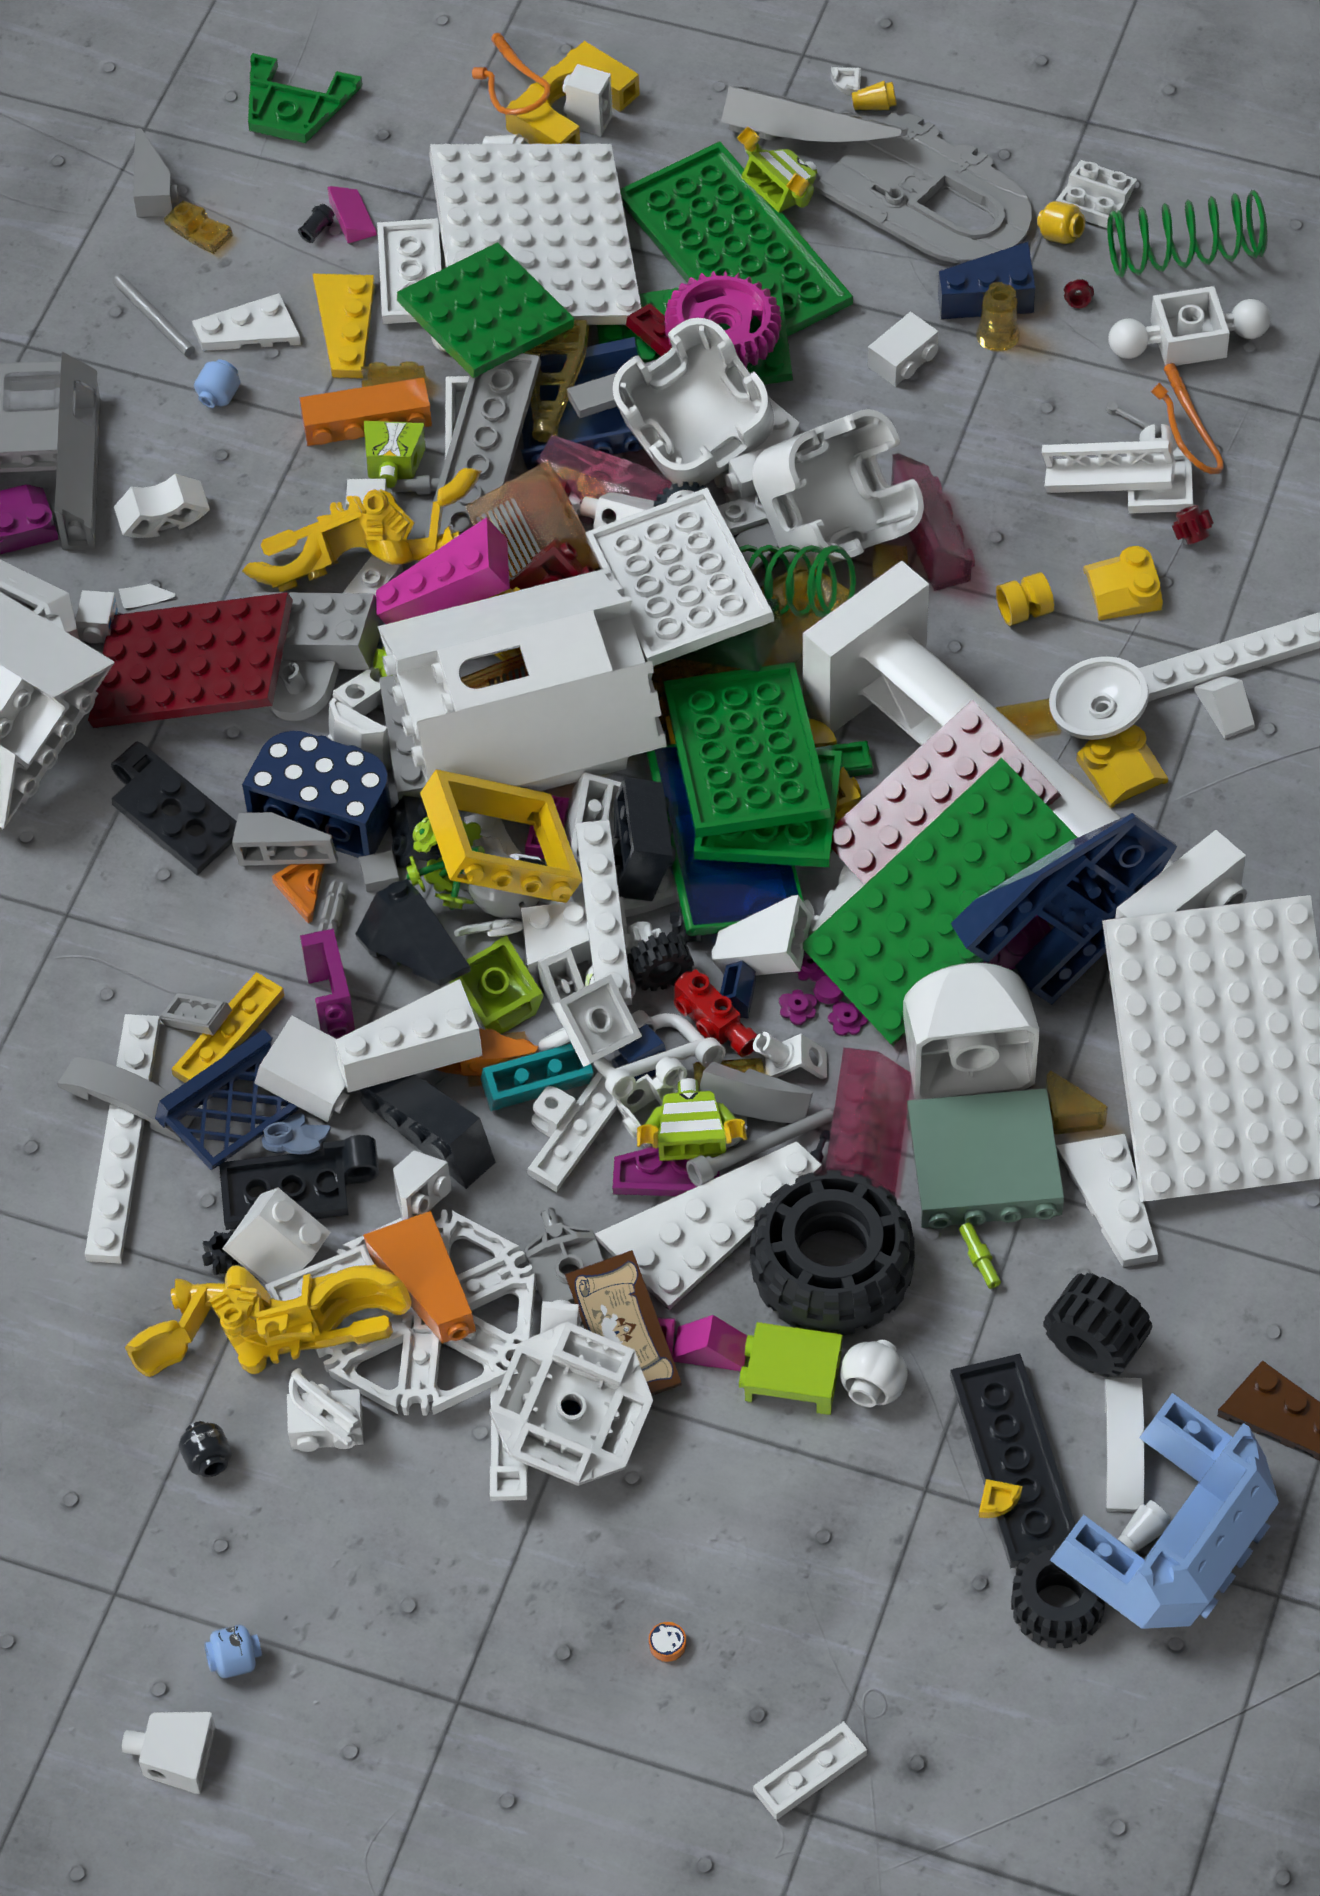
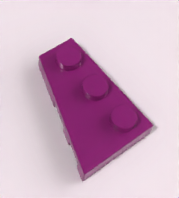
[612,1147,720,1196]

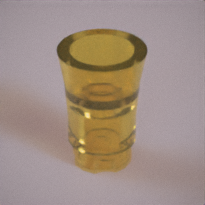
[976,282,1020,351]

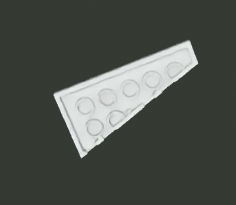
[595,1141,822,1310]

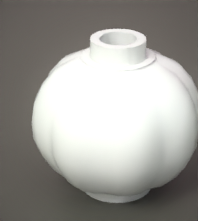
[840,1340,908,1407]

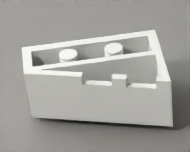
[565,772,622,883]
[521,897,627,984]

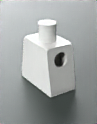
[580,492,654,529]
[122,1712,216,1794]

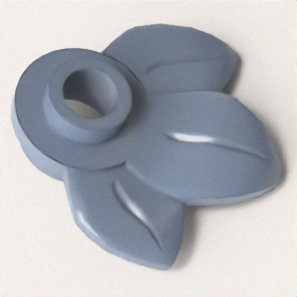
[262,1113,331,1154]

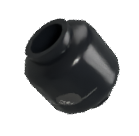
[178,1421,232,1478]

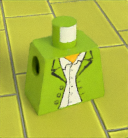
[364,421,426,488]

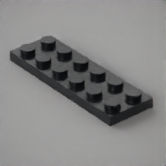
[950,1354,1076,1568]

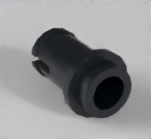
[298,204,335,243]

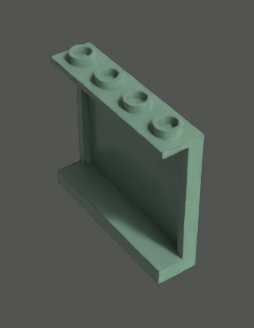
[906,1088,1064,1229]

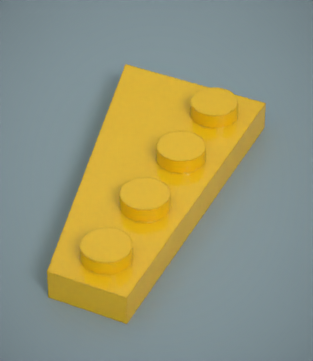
[312,273,375,378]

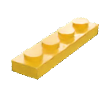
[171,972,285,1083]

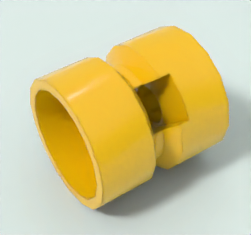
[996,572,1054,626]

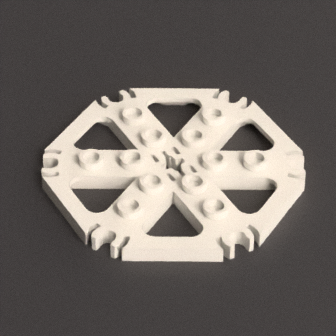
[316,1210,536,1416]

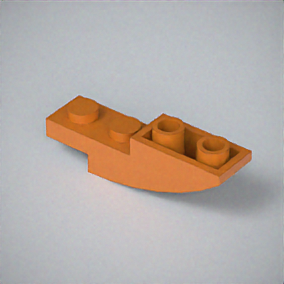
[434,1028,539,1077]

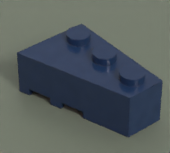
[938,242,1035,320]

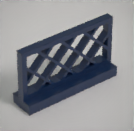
[155,1029,300,1171]

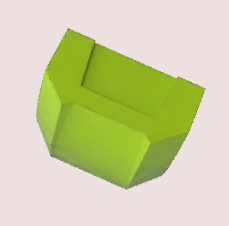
[450,935,543,1034]

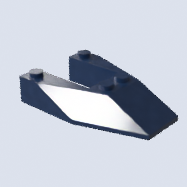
[951,813,1177,1005]

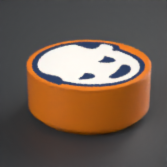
[649,1622,686,1662]

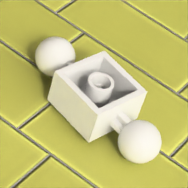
[1108,286,1271,366]

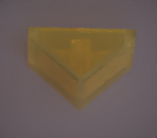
[1045,1070,1108,1135]

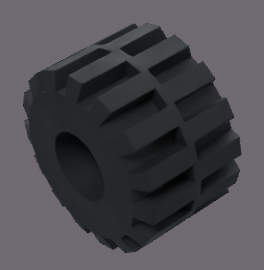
[1043,1273,1152,1377]

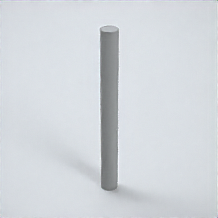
[113,274,195,357]

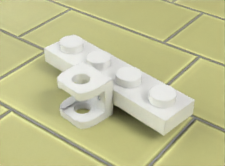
[527,1071,617,1192]

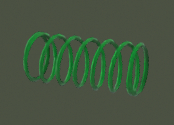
[1107,190,1268,278]
[739,544,856,618]

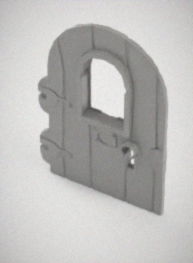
[813,112,1032,263]

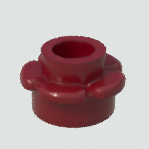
[1064,279,1094,309]

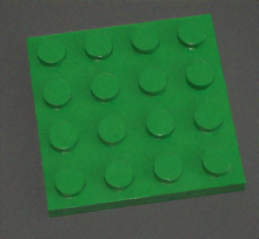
[397,242,575,378]
[694,749,843,868]

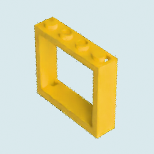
[420,769,582,903]

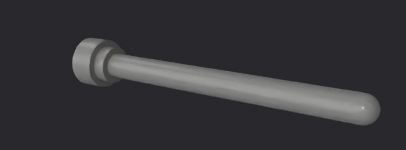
[686,1108,836,1187]

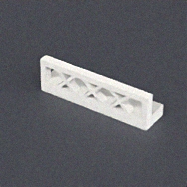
[1042,440,1176,493]

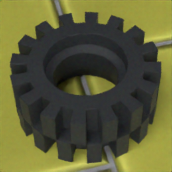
[627,932,694,991]

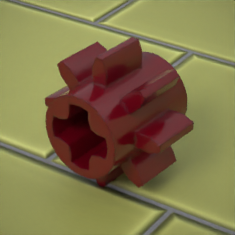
[1172,505,1214,544]

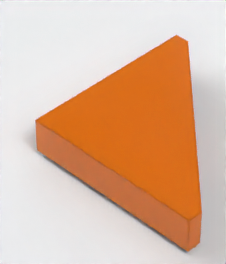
[272,864,325,924]

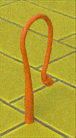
[472,33,551,115]
[1150,363,1224,474]

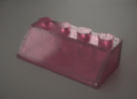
[891,453,975,591]
[825,1047,912,1196]

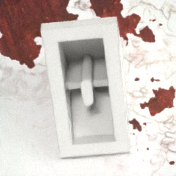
[1194,676,1255,739]
[538,948,584,1024]

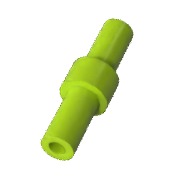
[959,1223,1001,1289]

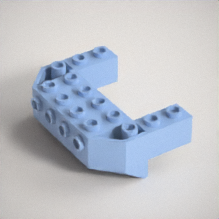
[1050,1393,1279,1629]

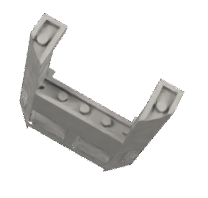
[0,352,101,550]

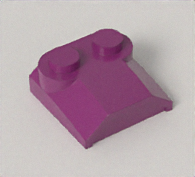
[0,484,59,555]

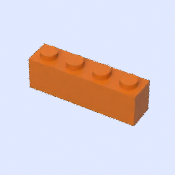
[299,377,432,446]

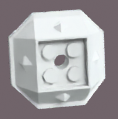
[489,1322,653,1486]

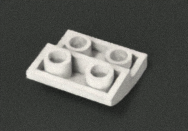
[1056,160,1137,228]

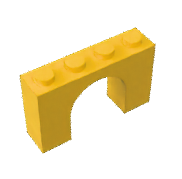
[505,40,640,144]

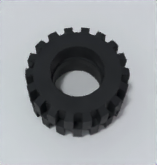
[1011,1544,1105,1649]

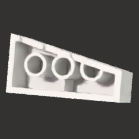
[335,979,483,1093]

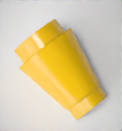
[851,80,897,110]

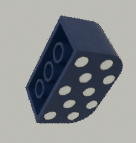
[242,731,392,858]

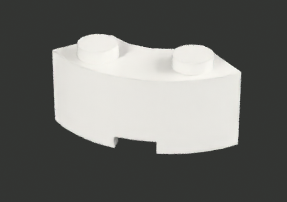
[114,474,210,538]

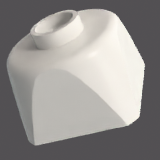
[903,963,1040,1100]

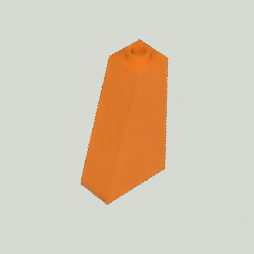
[363,1211,476,1344]

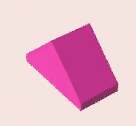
[672,1315,747,1371]

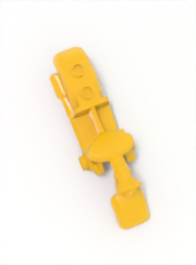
[242,468,482,592]
[125,1264,412,1377]

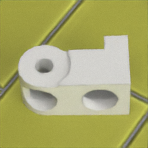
[333,667,383,715]

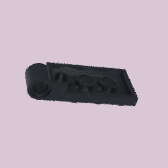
[111,741,237,875]
[219,1135,379,1230]

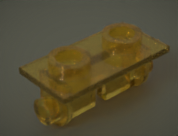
[361,362,426,387]

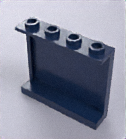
[521,337,644,472]

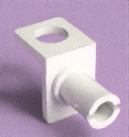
[753,1032,827,1079]

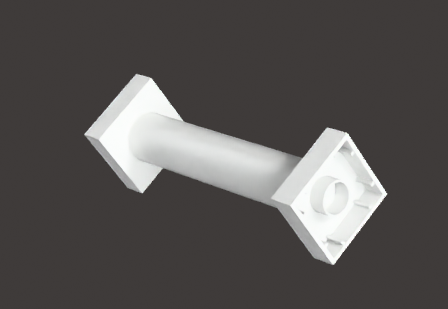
[803,561,1247,985]

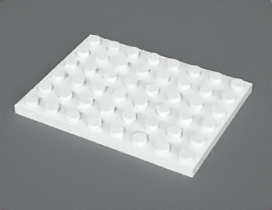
[429,143,641,325]
[1102,895,1320,1202]

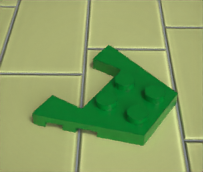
[248,53,363,143]

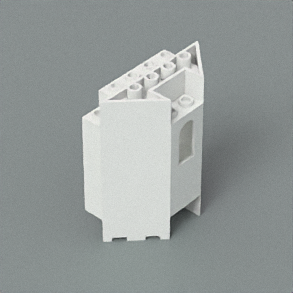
[378,568,667,791]
[0,592,115,830]

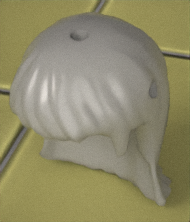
[460,836,539,920]

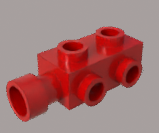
[674,969,758,1057]

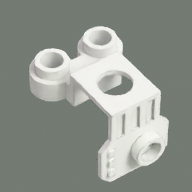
[613,1057,687,1148]

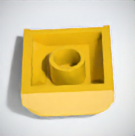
[1083,546,1163,621]
[1076,725,1168,808]

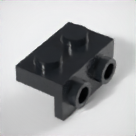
[388,795,442,868]

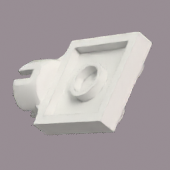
[1127,424,1193,514]

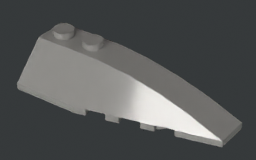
[721,86,908,142]

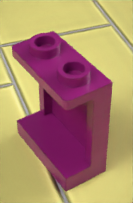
[300,928,355,1039]

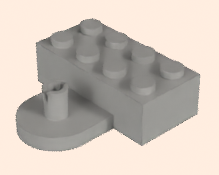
[252,592,384,721]

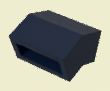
[720,960,756,1019]

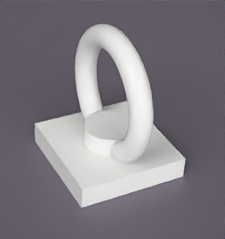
[538,974,642,1067]

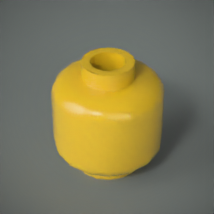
[1037,201,1085,244]

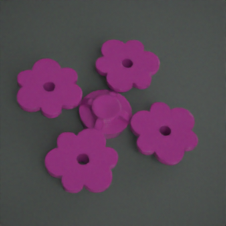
[779,951,868,1036]

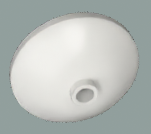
[1049,656,1149,740]

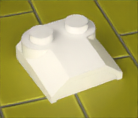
[327,698,392,771]

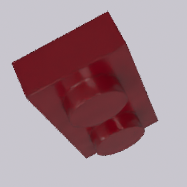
[626,303,672,356]

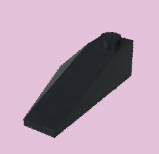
[355,878,471,986]

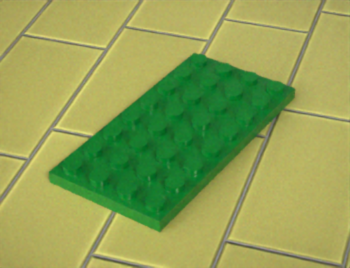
[620,141,853,336]
[803,757,1078,1046]

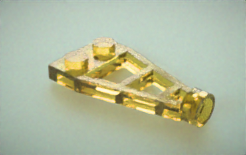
[524,320,589,443]

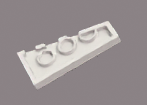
[1056,1134,1158,1267]

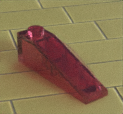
[537,435,672,515]

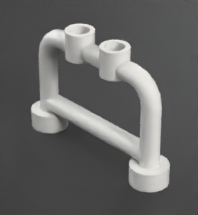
[591,1010,726,1100]

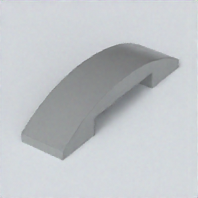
[58,1057,196,1142]

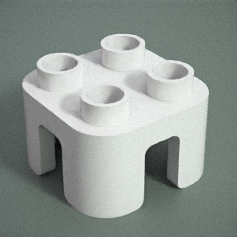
[613,318,774,487]
[752,409,924,570]

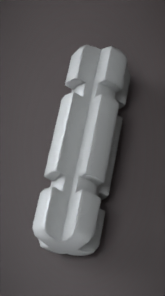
[318,881,349,938]

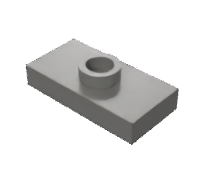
[159,993,232,1035]

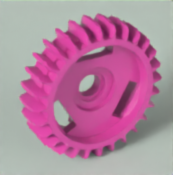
[665,271,781,368]

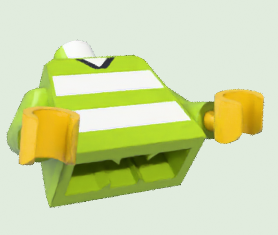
[737,126,817,212]
[637,1078,747,1161]

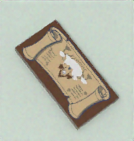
[565,1250,682,1396]

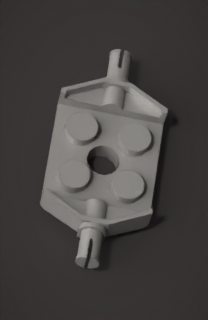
[524,1207,603,1328]

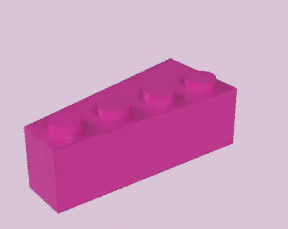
[376,517,510,624]

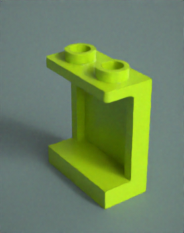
[739,1322,842,1415]

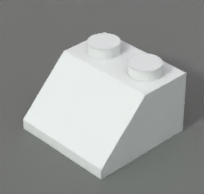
[222,1187,331,1285]

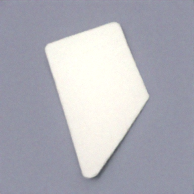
[119,584,176,608]

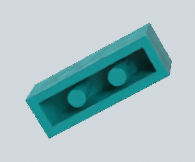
[480,1043,594,1111]

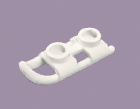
[289,1368,359,1446]

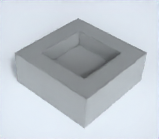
[359,850,399,892]

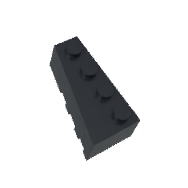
[360,1074,496,1189]

